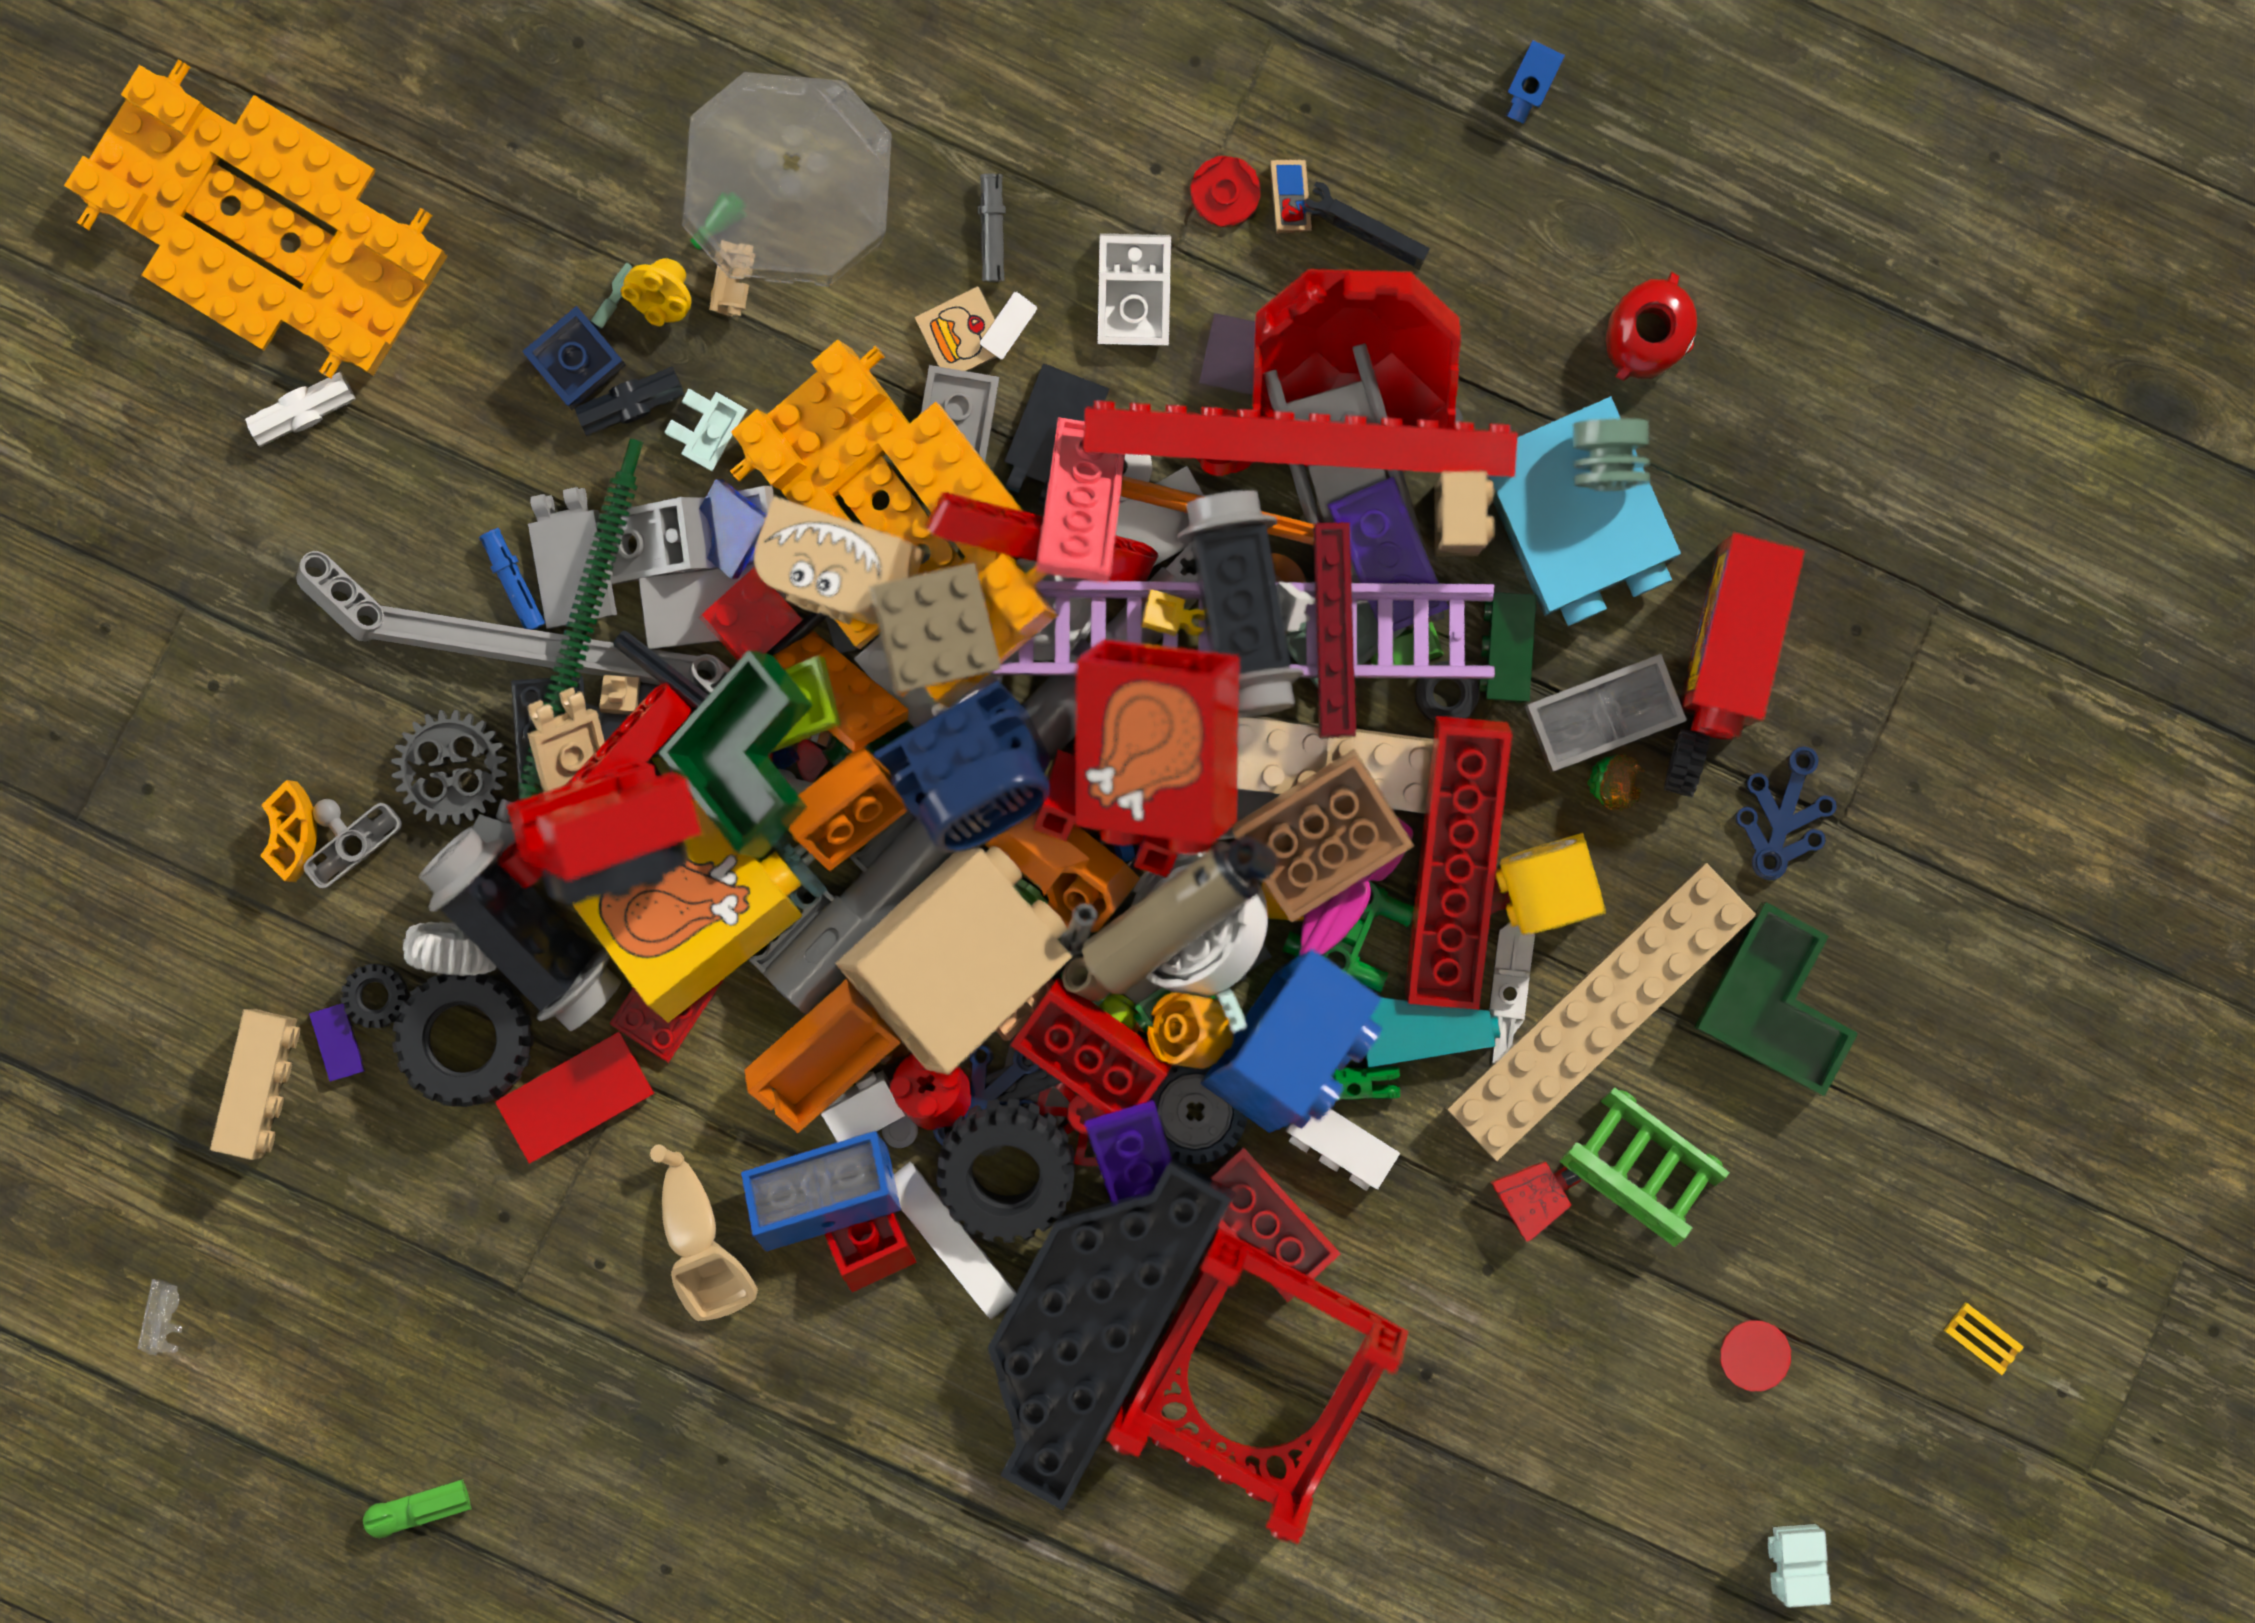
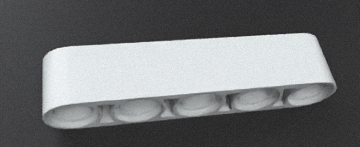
[894,1162,1017,1320]

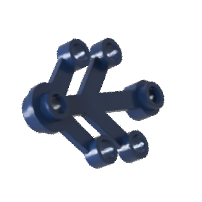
[1735,747,1837,880]
[933,1045,1041,1145]

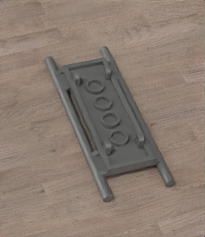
[1263,343,1445,621]

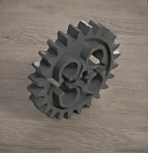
[391,710,508,825]

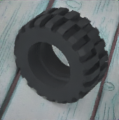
[392,974,534,1107]
[937,1099,1075,1243]

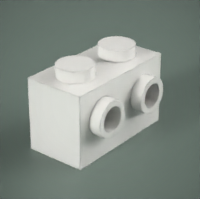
[821,1070,905,1142]

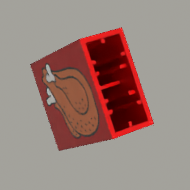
[1076,639,1239,854]

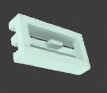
[1217,988,1247,1032]

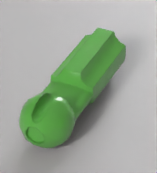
[363,1479,471,1539]

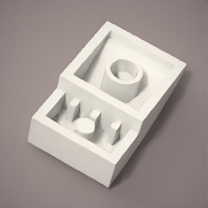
[1098,234,1171,345]

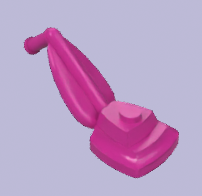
[1299,816,1413,956]

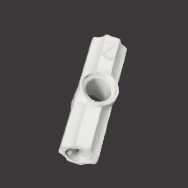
[245,372,356,447]

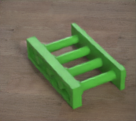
[1559,1087,1730,1247]

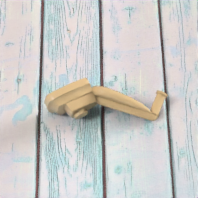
[650,1144,758,1321]

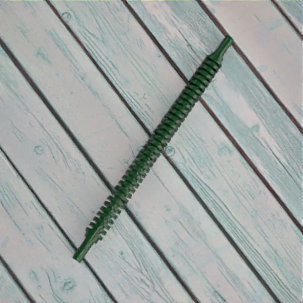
[512,438,644,832]

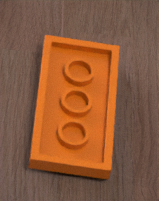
[773,631,909,752]

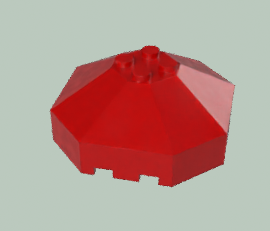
[1252,269,1461,467]

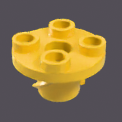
[620,258,691,326]

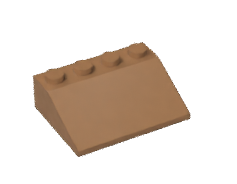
[1233,749,1414,922]

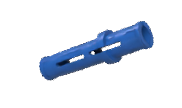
[478,528,546,630]

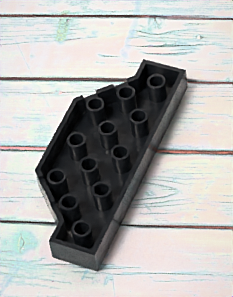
[988,1158,1236,1510]

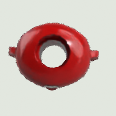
[1606,271,1697,382]

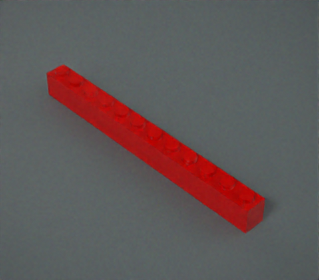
[1083,400,1518,477]

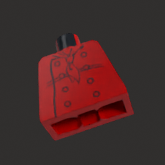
[1490,1161,1581,1242]

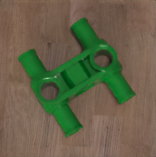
[1282,881,1414,993]

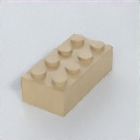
[1434,472,1494,557]
[210,1009,300,1160]

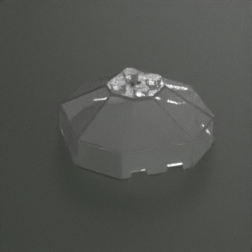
[682,72,892,286]

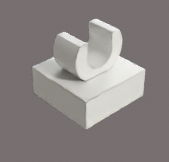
[1277,582,1316,631]

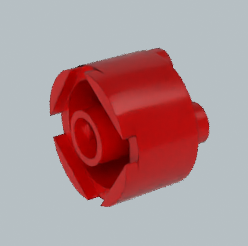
[890,1054,971,1130]

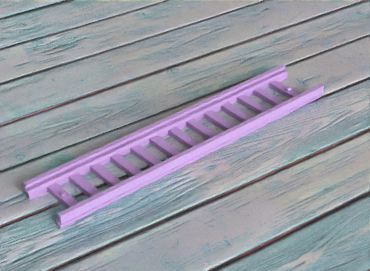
[990,581,1494,679]

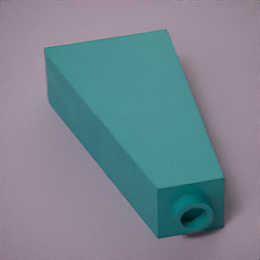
[1365,998,1500,1067]

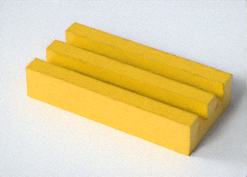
[1943,1302,2024,1375]

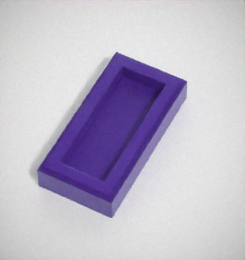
[309,1004,365,1082]

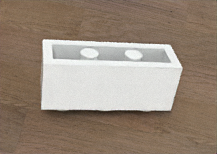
[1286,1109,1400,1191]

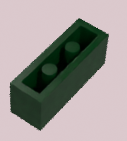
[1479,592,1536,703]

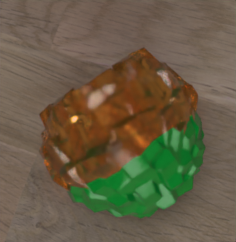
[1587,754,1645,811]

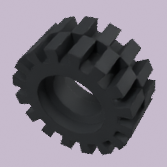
[1664,728,1710,798]
[341,964,409,1028]

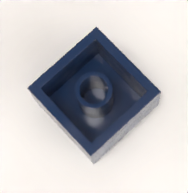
[522,306,626,410]

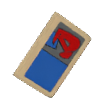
[1270,160,1312,234]

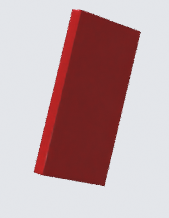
[609,977,726,1063]
[494,1032,655,1164]

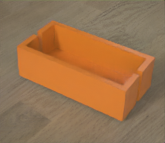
[744,979,901,1133]

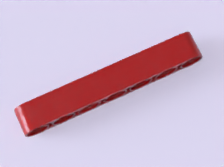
[926,492,1159,582]
[497,683,691,888]

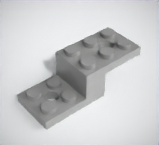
[599,486,774,585]

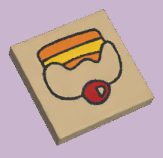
[915,286,1010,372]

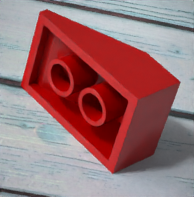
[824,1212,917,1292]

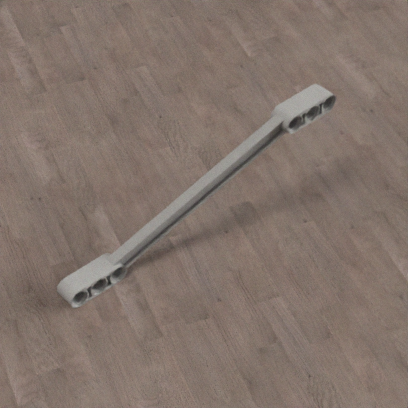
[296,551,731,695]

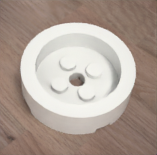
[1125,852,1268,998]

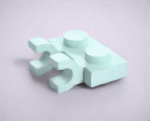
[665,389,747,472]

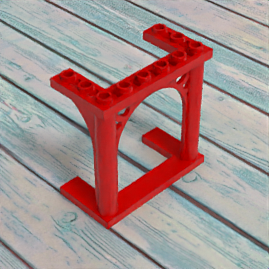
[1106,1228,1408,1544]

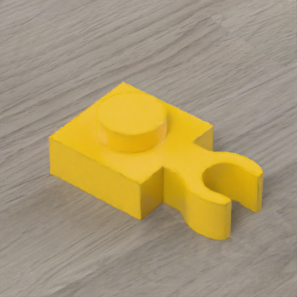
[1140,589,1205,636]

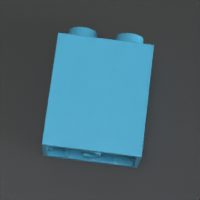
[1486,397,1681,626]

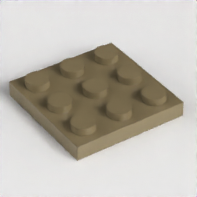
[869,563,1001,693]

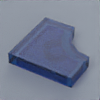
[699,479,767,579]

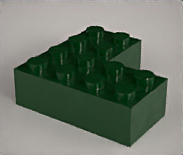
[659,650,813,858]
[1694,902,1858,1096]

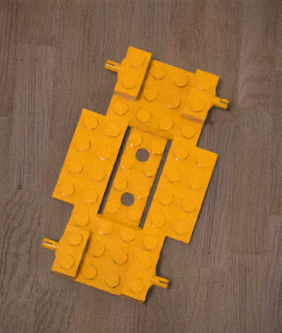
[64,60,448,379]
[730,339,1058,707]

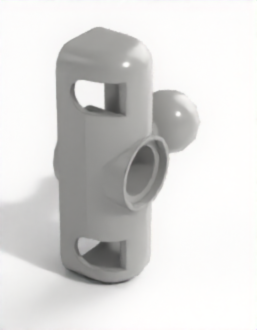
[304,799,402,888]

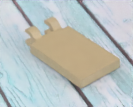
[528,688,605,792]

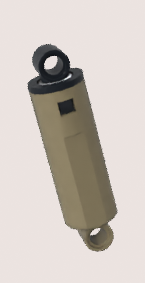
[1062,836,1277,1001]

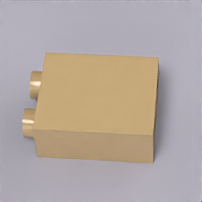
[835,846,1072,1074]

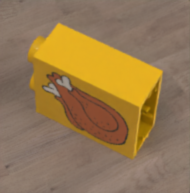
[572,798,803,1023]

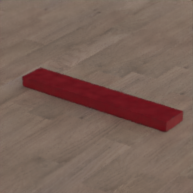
[1313,522,1356,739]

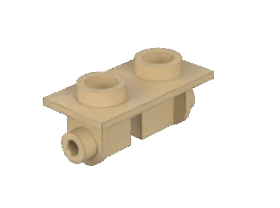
[709,240,756,317]

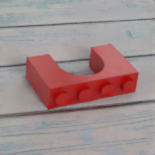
[1032,750,1179,878]

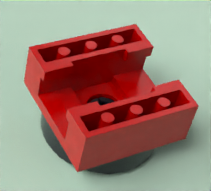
[506,760,702,905]

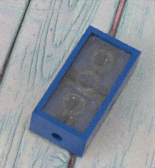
[741,1131,901,1252]

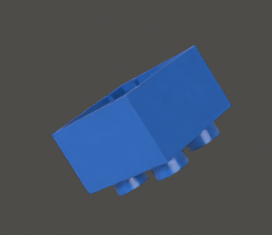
[1200,949,1383,1133]

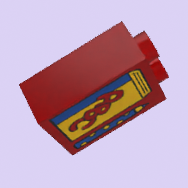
[1680,533,1805,741]

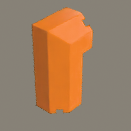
[985,812,1140,932]

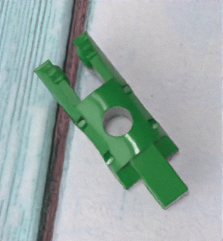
[1331,1066,1400,1100]

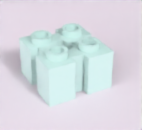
[1768,1524,1830,1607]

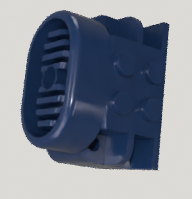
[874,680,1050,852]

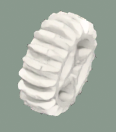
[403,921,497,976]

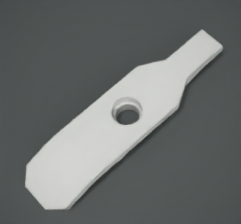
[1489,922,1535,1063]

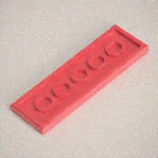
[1036,417,1125,583]

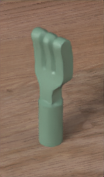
[590,263,632,329]

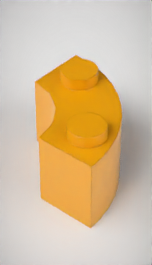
[260,780,317,882]

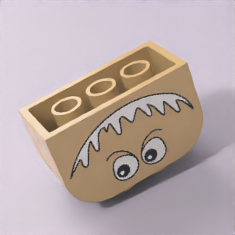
[754,497,925,624]

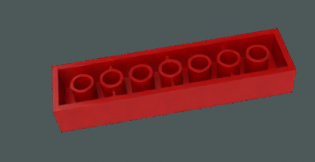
[1404,716,1512,1010]

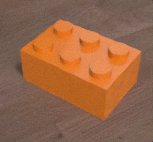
[789,747,908,871]

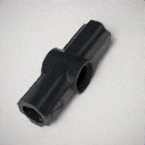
[574,366,685,437]

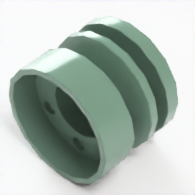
[1573,419,1650,491]

